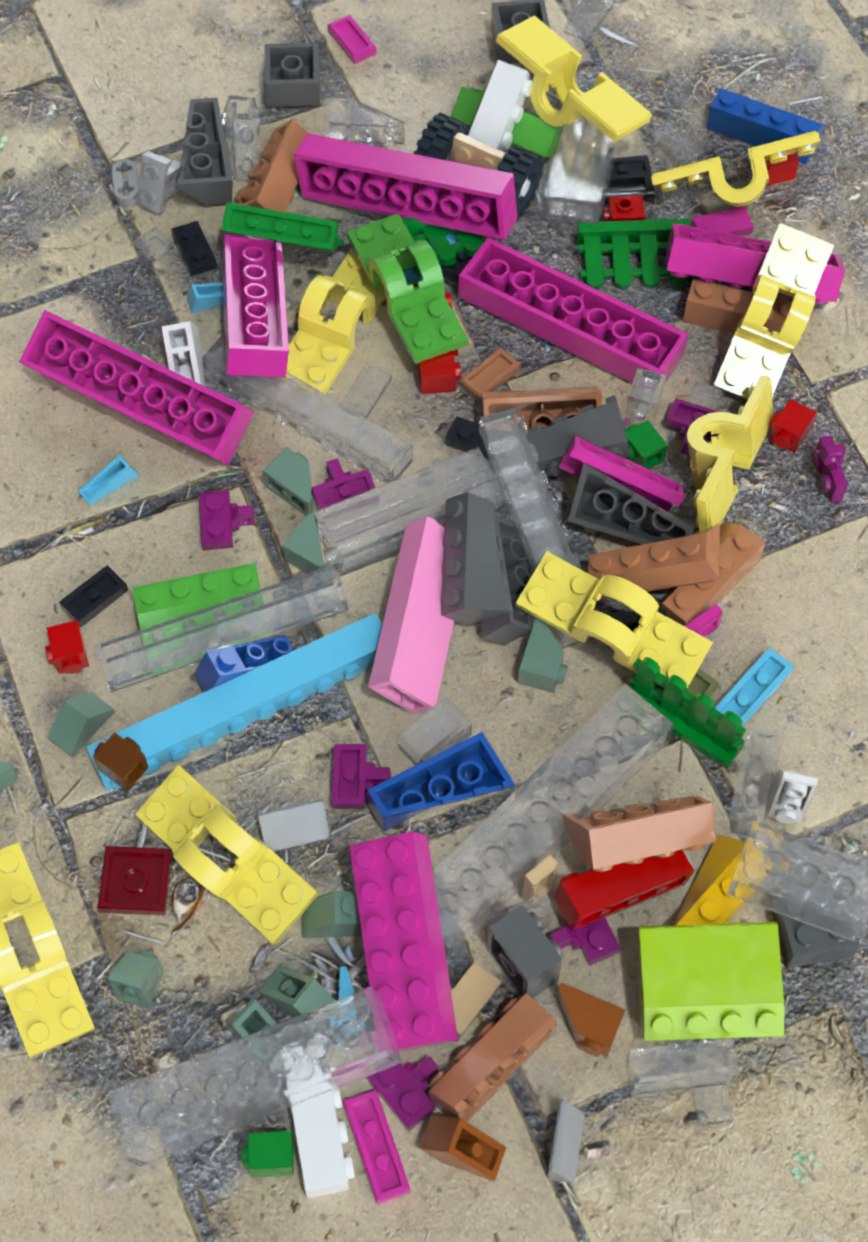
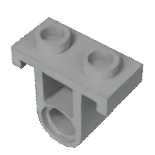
[136,151,180,214]

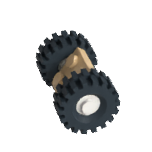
[414,113,544,221]

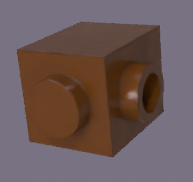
[93,732,149,791]

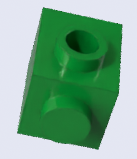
[625,420,668,470]
[242,1131,294,1178]

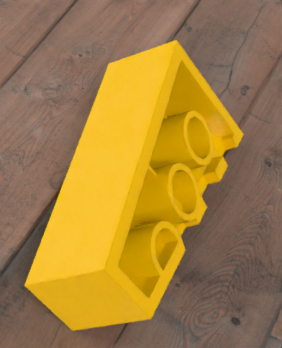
[673,834,775,925]

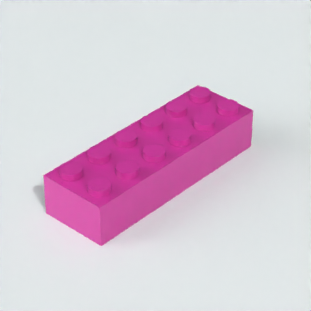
[665,223,845,304]
[222,233,289,378]
[350,831,459,1053]

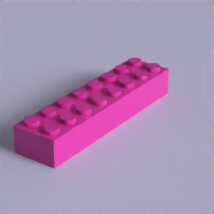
[294,133,517,240]
[458,237,688,395]
[19,310,254,465]

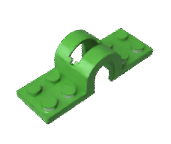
[347,213,468,364]

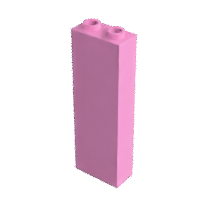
[368,516,454,714]

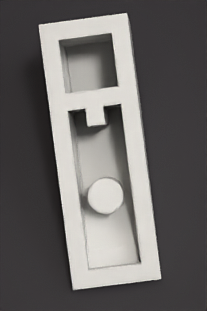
[162,321,205,386]

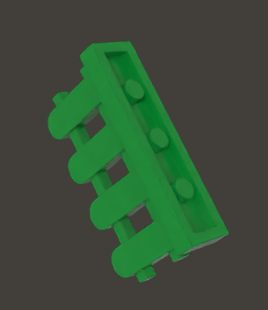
[222,202,344,252]
[401,217,484,275]
[576,219,692,290]
[621,657,747,770]

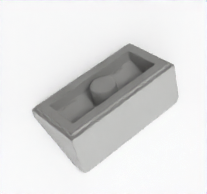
[258,799,331,852]
[547,1101,584,1184]

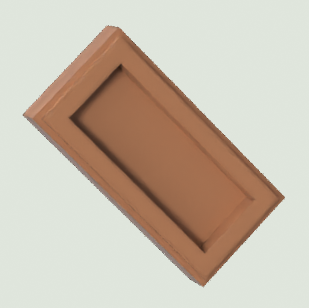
[460,347,521,403]

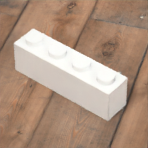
[468,60,534,152]
[282,1042,355,1199]

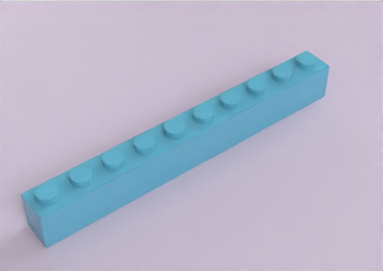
[86,613,383,791]

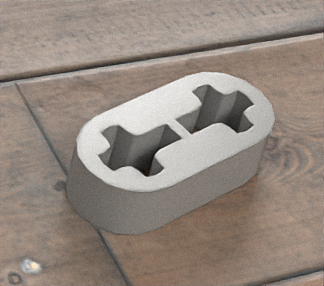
[112,159,139,208]

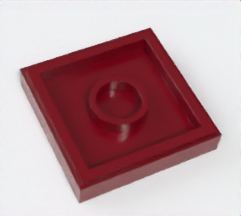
[97,846,173,916]

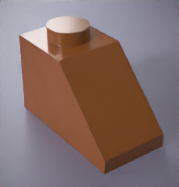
[557,983,625,1057]
[419,1115,506,1181]

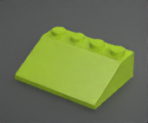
[638,922,784,1041]

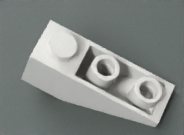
[768,769,818,824]

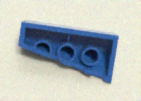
[706,88,826,165]
[367,732,515,832]

